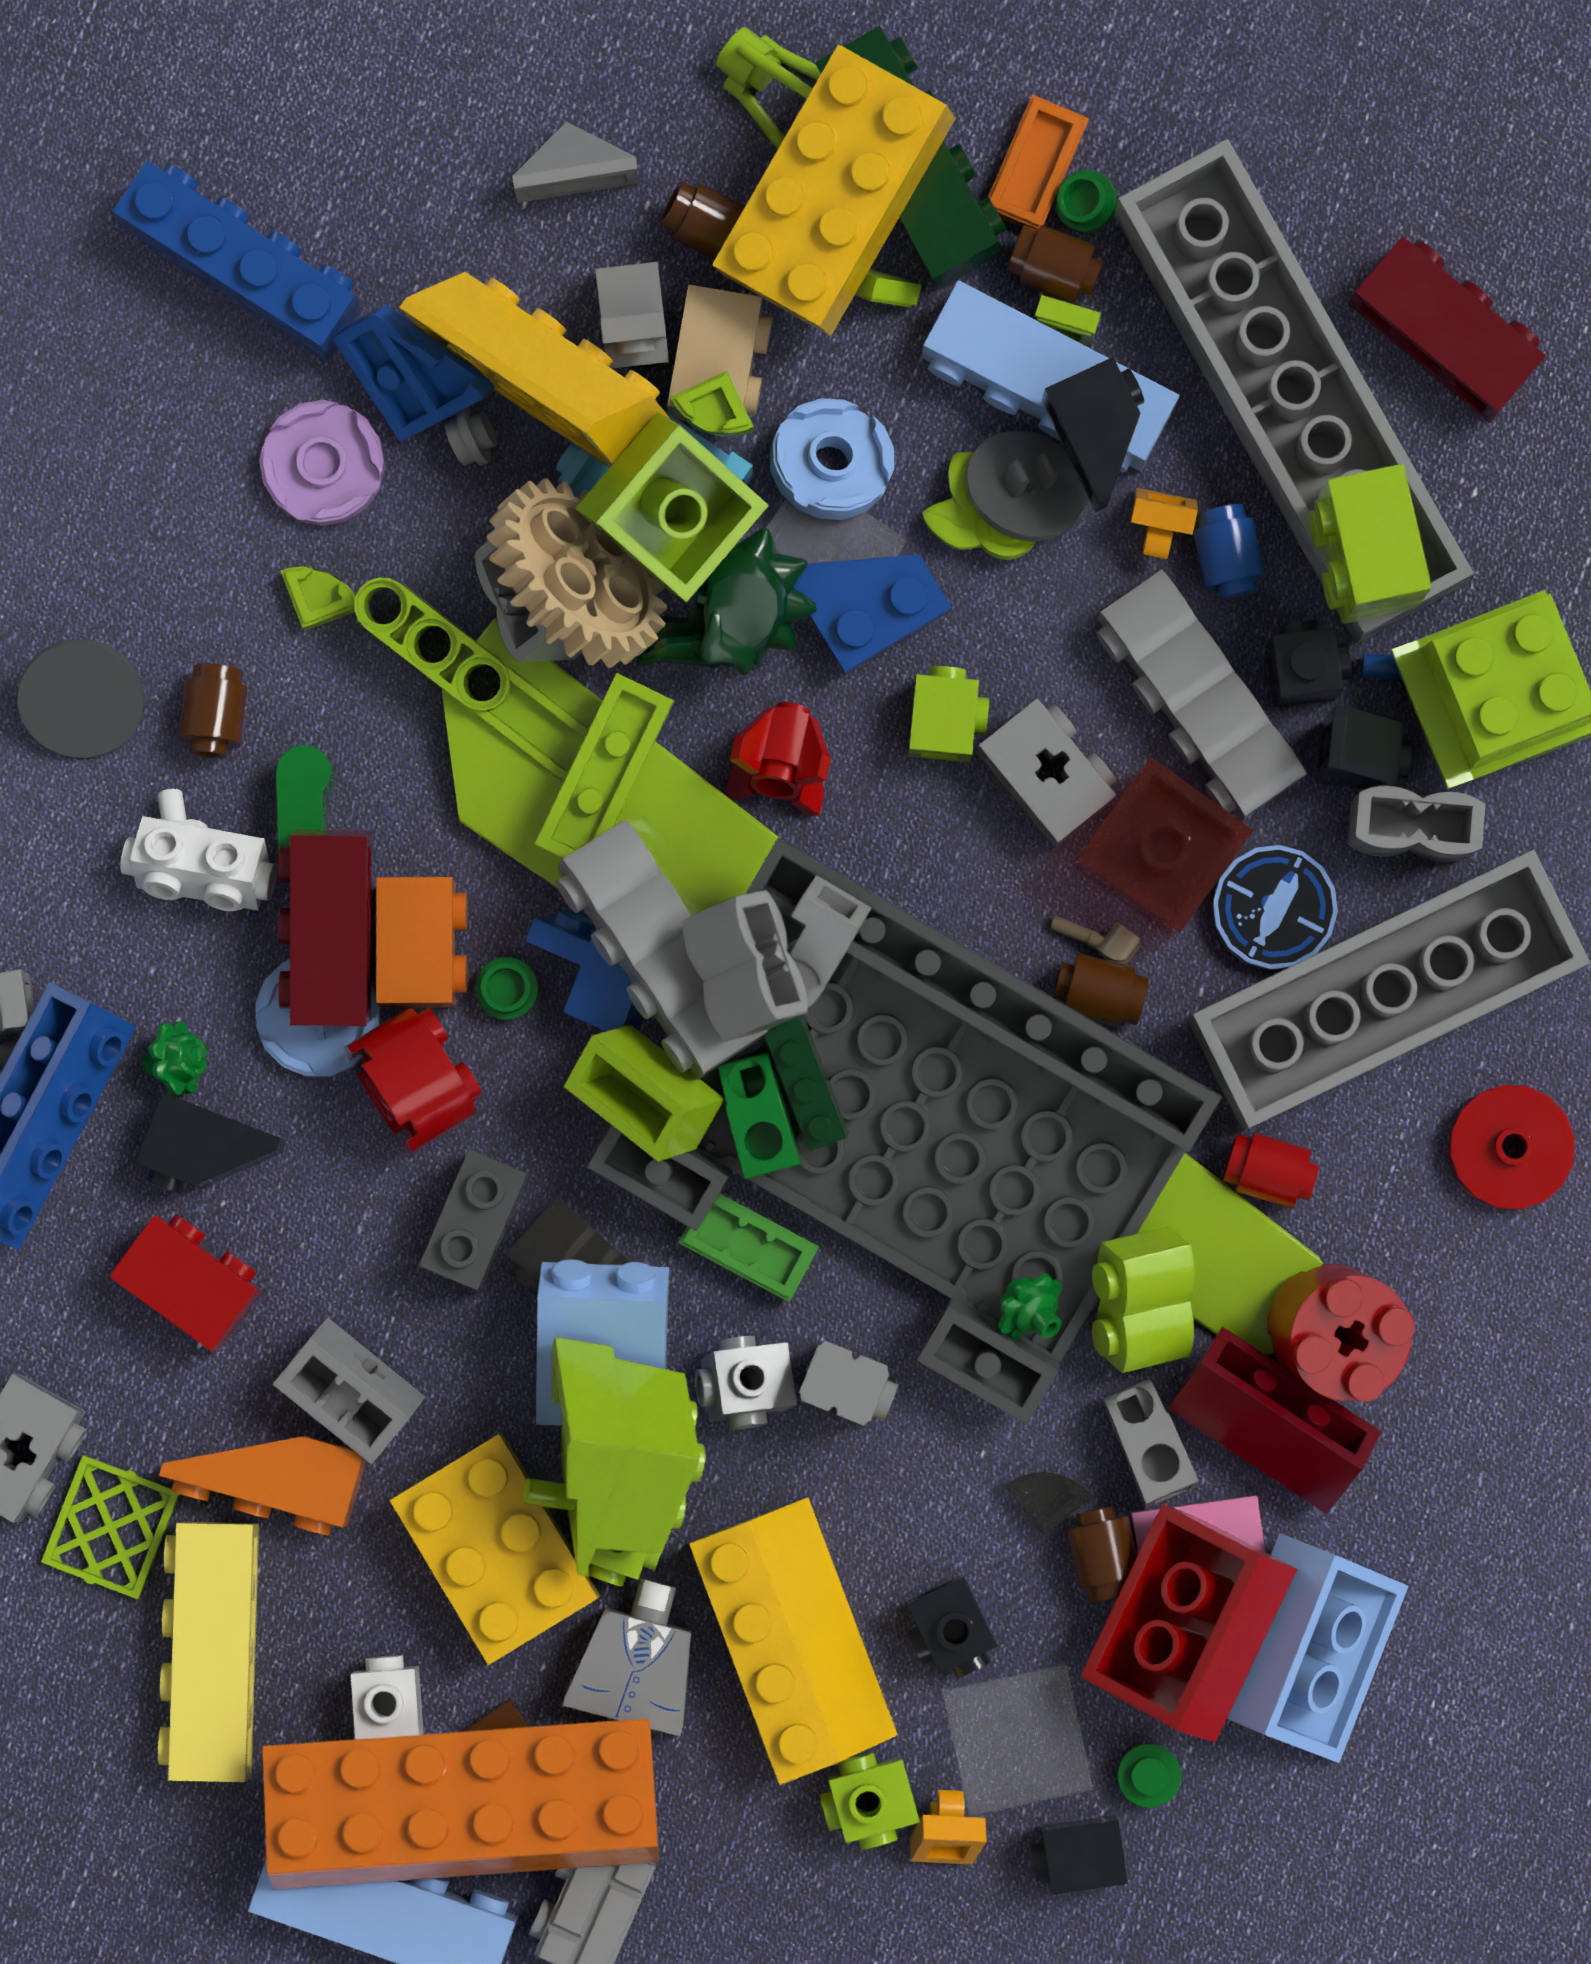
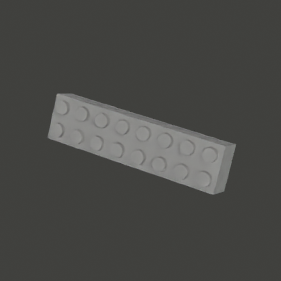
[1114,139,1474,644]

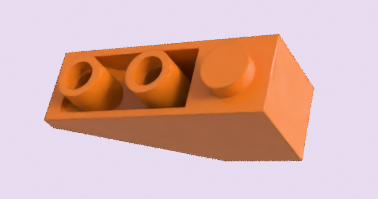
[159,1436,366,1536]

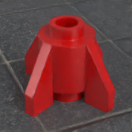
[725,702,831,817]

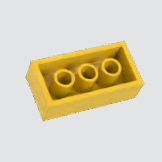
[712,44,956,337]

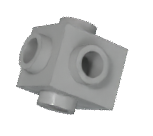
[695,1336,797,1430]

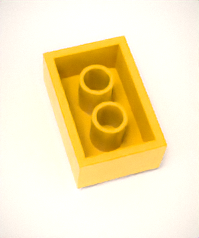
[390,1434,600,1665]

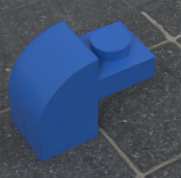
[525,909,644,1031]

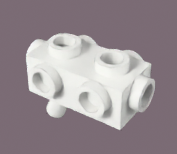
[121,789,277,911]

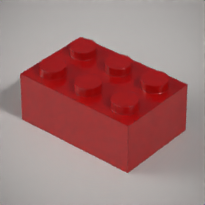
[1080,1504,1297,1742]

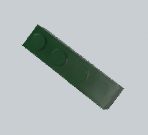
[764,1014,849,1152]

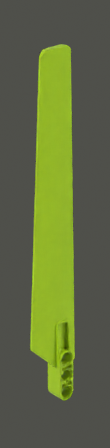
[354,577,1323,1355]

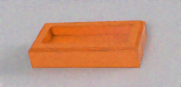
[988,95,1089,230]

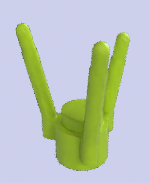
[716,27,821,150]

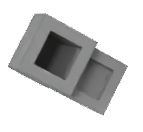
[595,262,669,368]

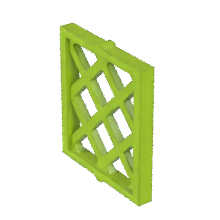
[41,1455,180,1599]

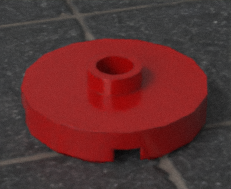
[1448,1085,1575,1210]

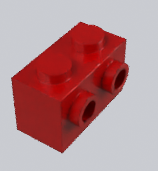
[109,1213,263,1352]

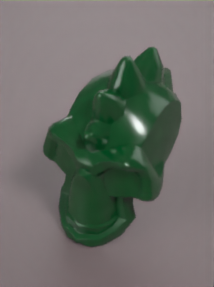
[636,527,817,675]

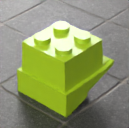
[1391,590,1591,790]
[522,1337,705,1576]

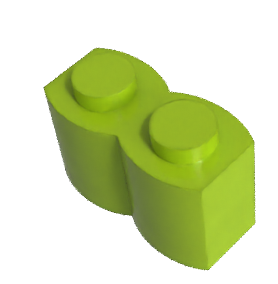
[1092,1226,1195,1373]

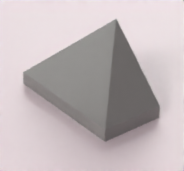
[512,122,639,203]

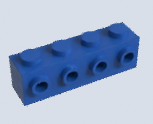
[112,160,361,362]
[0,981,137,1250]

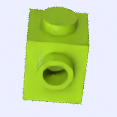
[908,666,989,763]

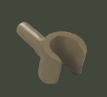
[1050,916,1141,965]

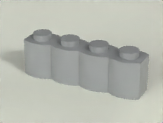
[1096,569,1307,821]
[556,819,767,1080]

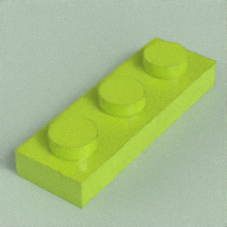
[535,673,675,858]

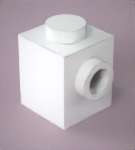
[351,1655,424,1739]

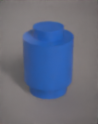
[1193,504,1266,600]

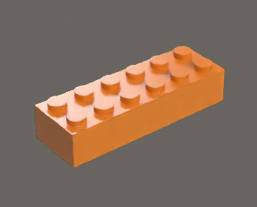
[263,1719,659,1890]

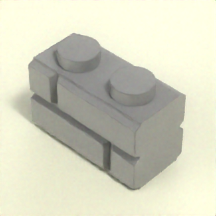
[799,1341,898,1426]
[529,1862,657,1964]

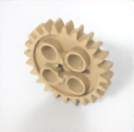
[487,478,667,668]

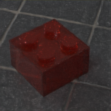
[1073,757,1254,939]

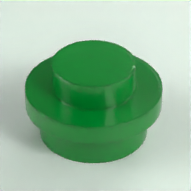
[1055,170,1118,233]
[475,957,538,1020]
[1117,1743,1181,1808]

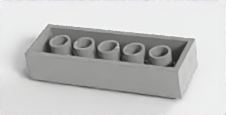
[1187,850,1590,1132]

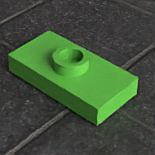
[678,1194,819,1303]

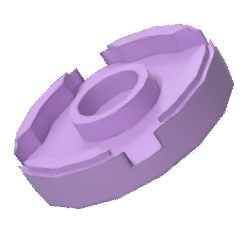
[259,400,385,526]

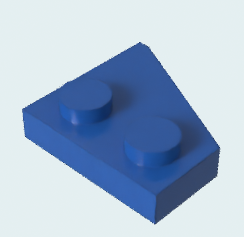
[332,304,495,442]
[793,554,952,675]

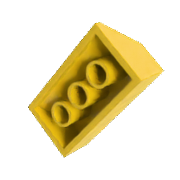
[399,272,670,468]
[689,1497,898,1785]

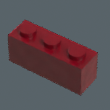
[1348,236,1547,423]
[278,830,372,1026]
[1168,1326,1381,1514]

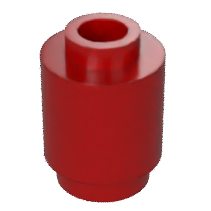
[1222,1132,1320,1209]

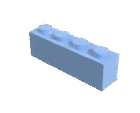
[922,280,1180,472]
[248,1858,519,1964]

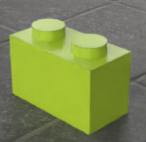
[564,1025,725,1162]

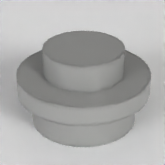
[444,406,497,466]

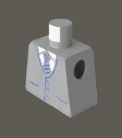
[563,1578,692,1736]

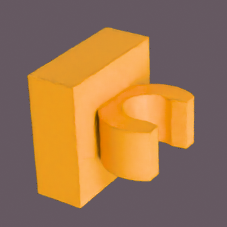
[1131,488,1198,559]
[910,1790,986,1865]

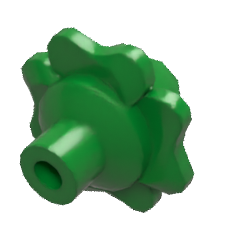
[142,1021,207,1096]
[998,1273,1062,1340]

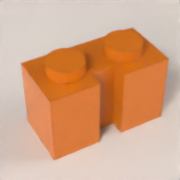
[376,877,468,1008]

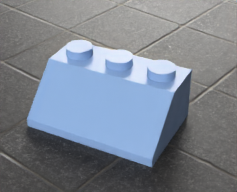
[1227,1533,1409,1763]

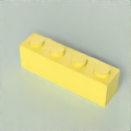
[158,1522,259,1782]

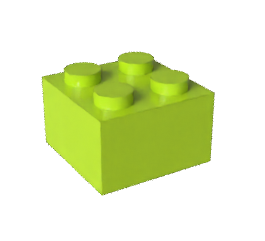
[575,412,769,602]
[1308,463,1432,624]

